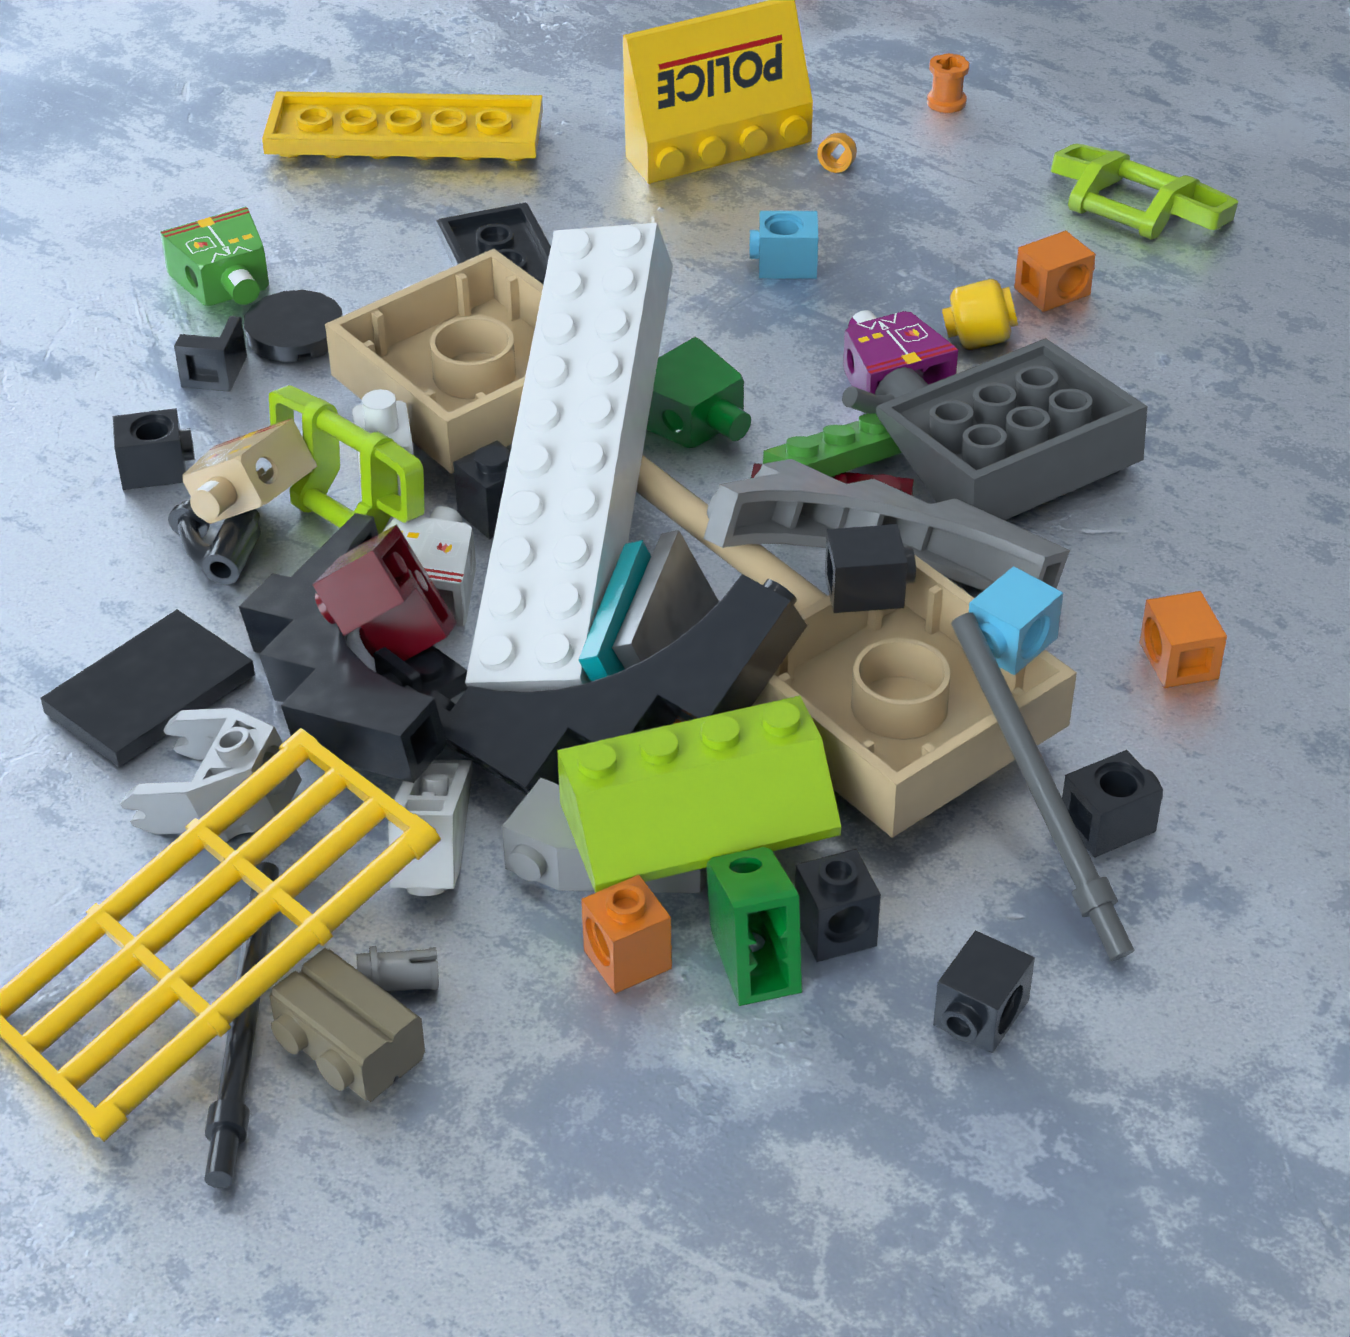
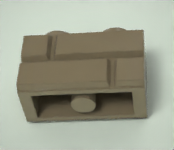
[269,948,426,1102]

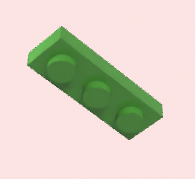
[763,414,902,477]

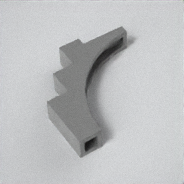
[703,459,1070,591]

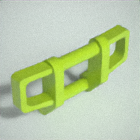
[1050,144,1238,240]
[269,385,425,535]

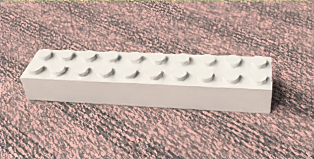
[465,222,673,692]

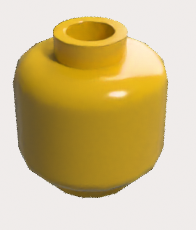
[942,279,1018,350]

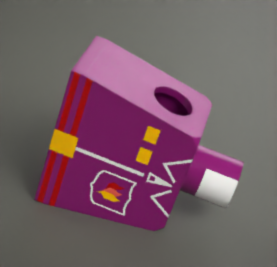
[843,310,958,394]

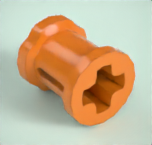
[927,53,970,113]

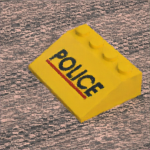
[623,0,813,184]

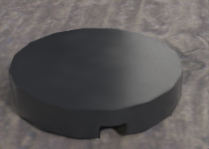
[244,290,343,362]

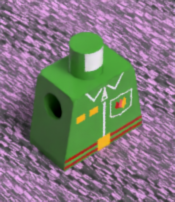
[160,207,269,306]

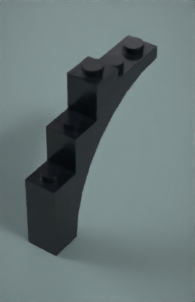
[239,513,447,783]

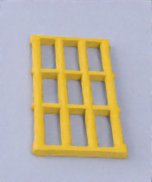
[0,728,441,1142]

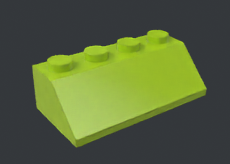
[557,695,841,893]

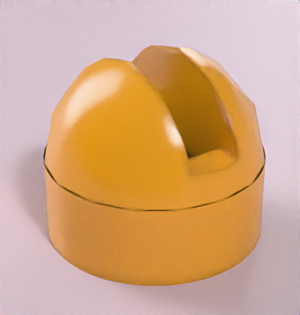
[817,133,857,173]

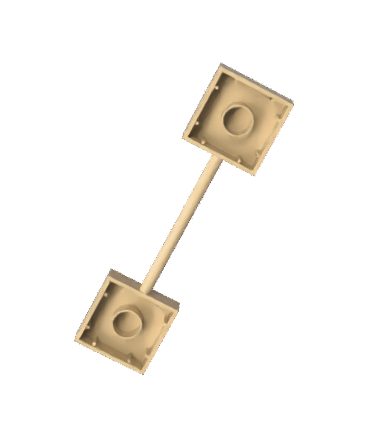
[325,249,1077,838]

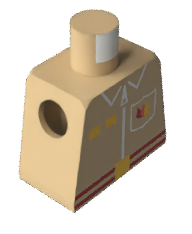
[182,418,317,524]

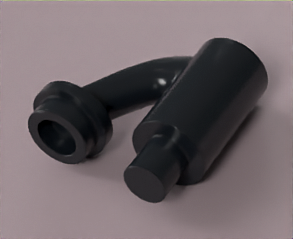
[168,500,261,585]

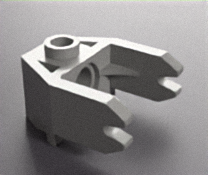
[120,708,302,842]

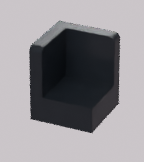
[174,316,247,392]

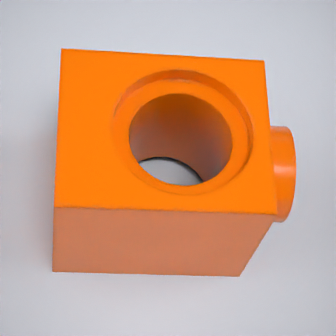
[1014,230,1096,312]
[1139,591,1227,688]
[581,875,672,994]

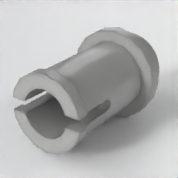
[357,946,439,992]

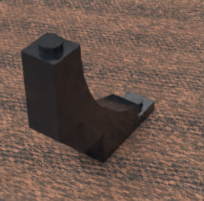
[405,574,807,795]

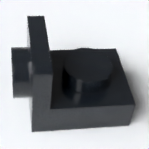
[374,645,468,700]

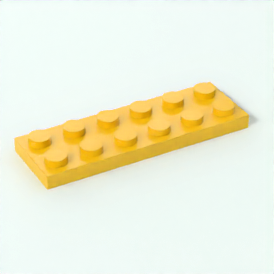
[262,91,543,161]

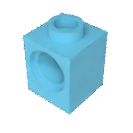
[749,211,819,279]
[969,566,1063,676]

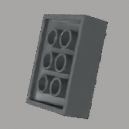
[876,338,1148,520]

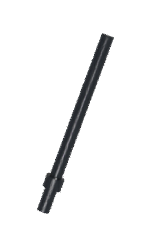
[204,862,279,1188]

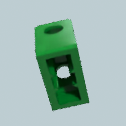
[646,337,751,448]
[707,847,802,1006]

